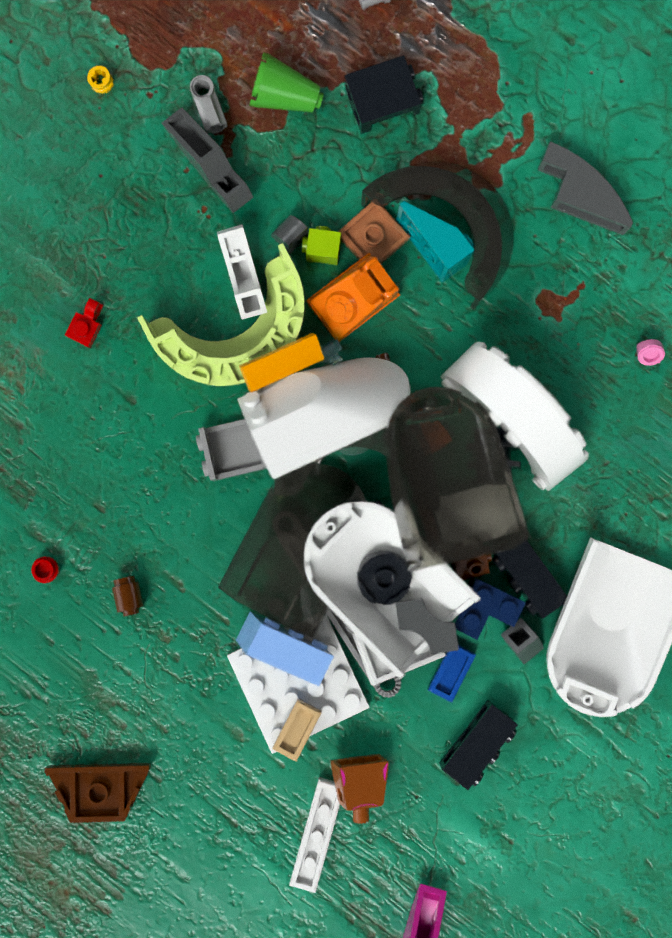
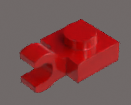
[65,298,104,348]

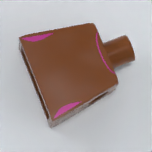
[331,754,389,824]

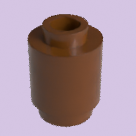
[112,576,144,617]

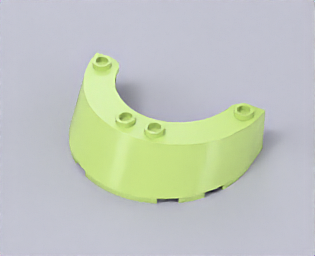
[137,243,304,386]

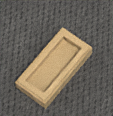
[272,698,322,761]

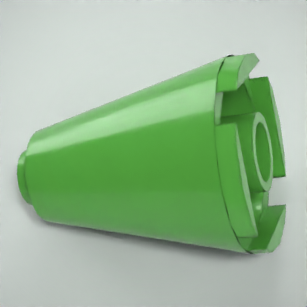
[249,52,324,113]

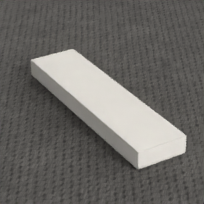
[289,777,340,893]

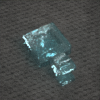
[319,339,343,366]

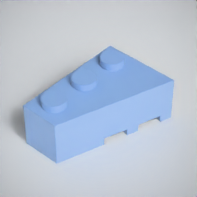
[236,611,334,686]

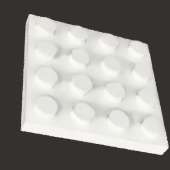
[227,609,369,754]

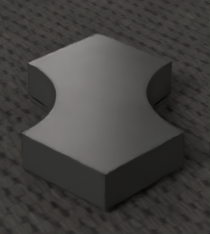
[395,599,459,654]

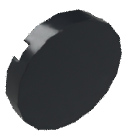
[357,551,412,605]

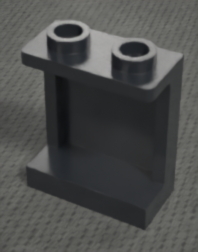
[344,55,424,134]

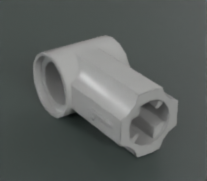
[190,75,227,134]

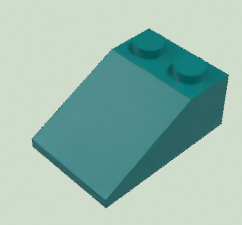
[396,201,474,283]

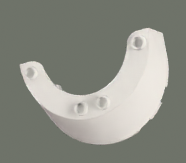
[440,342,589,491]

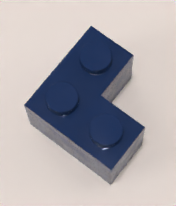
[452,578,525,640]

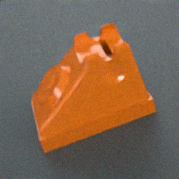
[306,253,400,343]

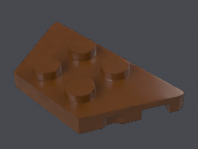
[45,763,151,823]

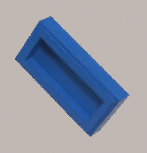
[427,645,476,702]

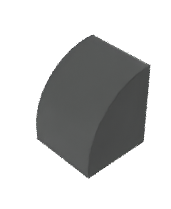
[271,215,308,254]
[501,618,544,664]

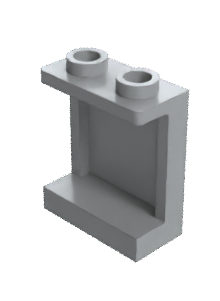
[196,419,268,481]

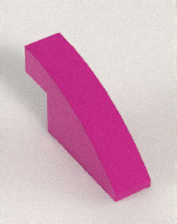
[403,884,447,938]

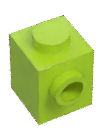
[302,226,341,265]

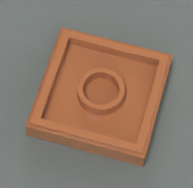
[338,199,410,264]

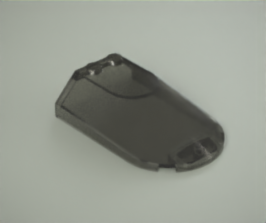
[218,464,366,637]

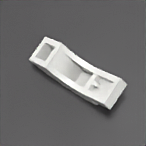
[217,225,267,320]

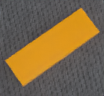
[239,333,324,392]

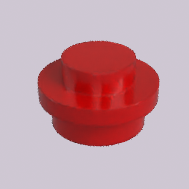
[31,556,59,583]

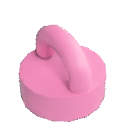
[636,339,665,366]

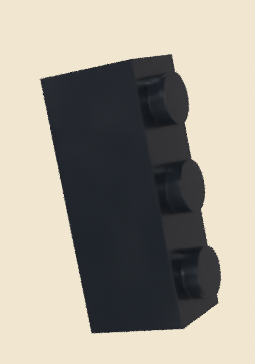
[491,533,567,619]
[439,700,518,790]

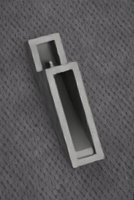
[162,108,253,213]
[538,141,633,235]

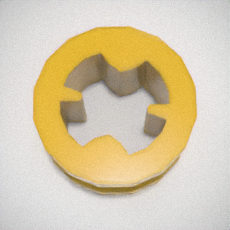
[87,66,114,93]

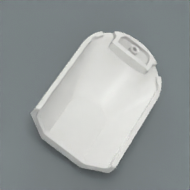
[237,358,410,479]
[304,502,480,679]
[547,538,672,717]

